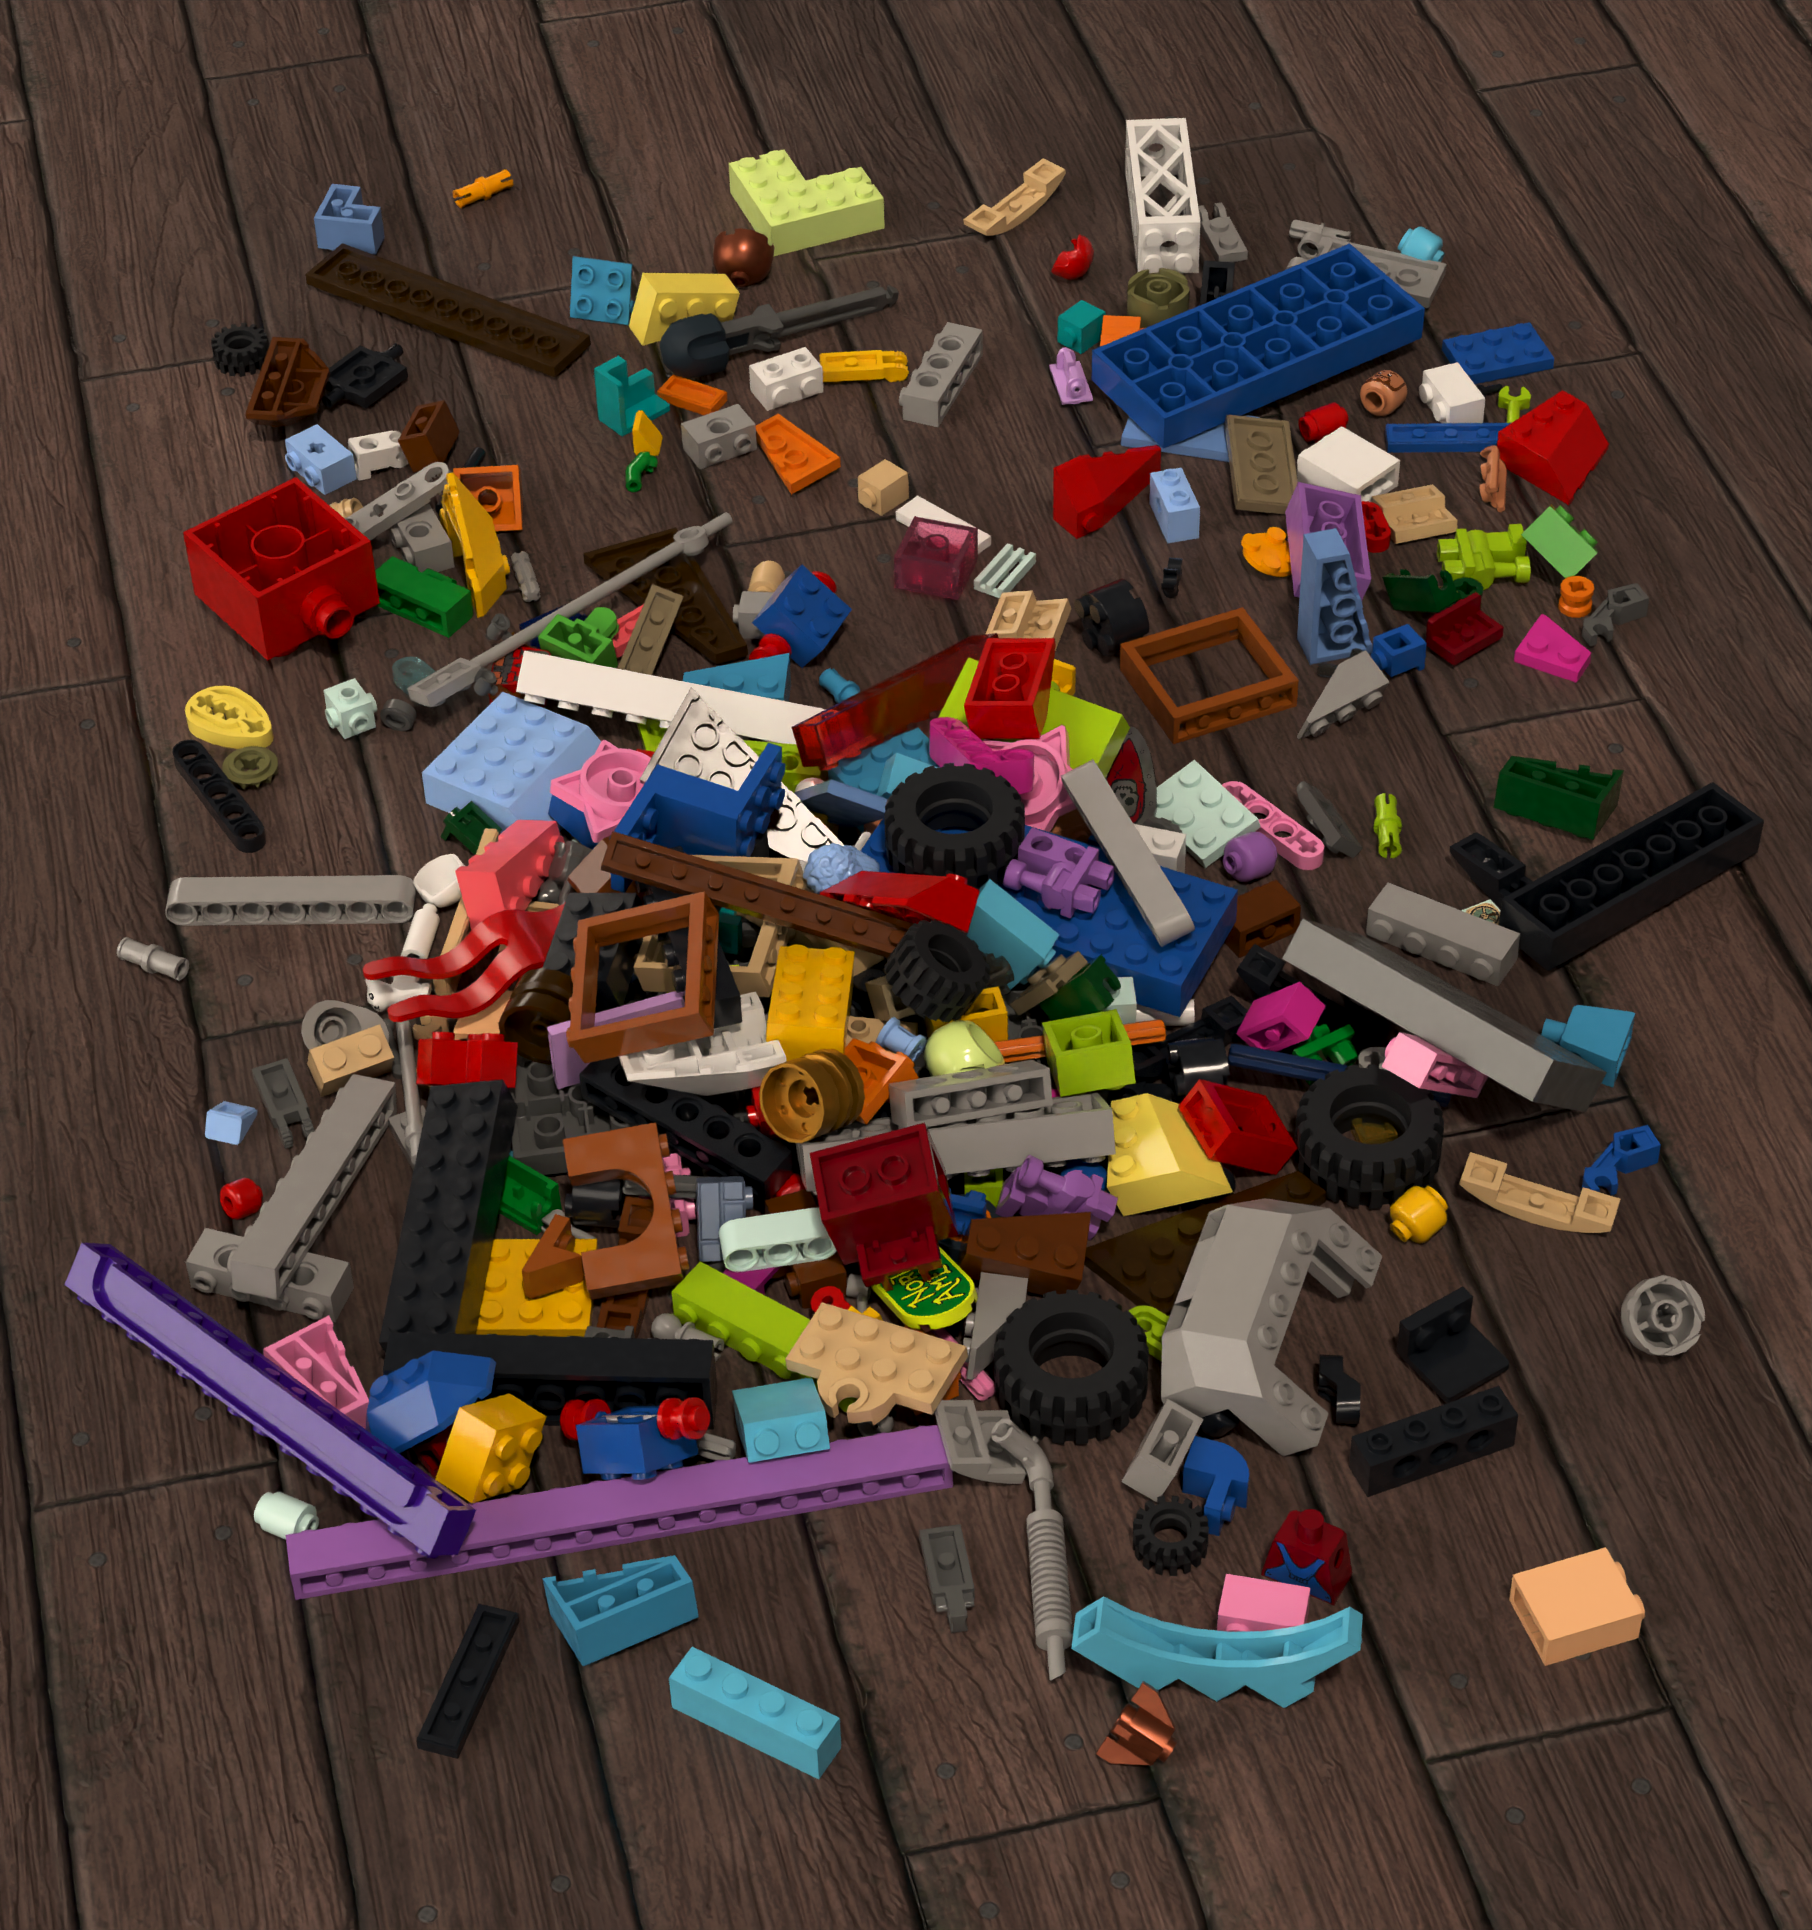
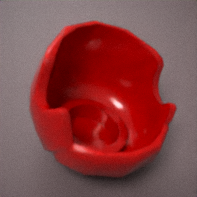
[1051,234,1094,280]

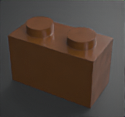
[398,400,460,473]
[1224,880,1301,958]

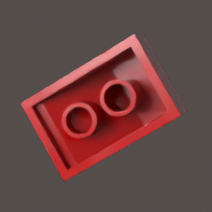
[964,638,1056,740]

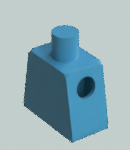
[1541,1005,1635,1087]

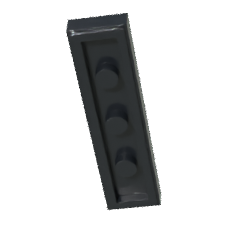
[416,1604,520,1759]

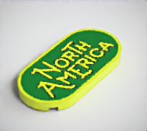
[871,1246,978,1329]

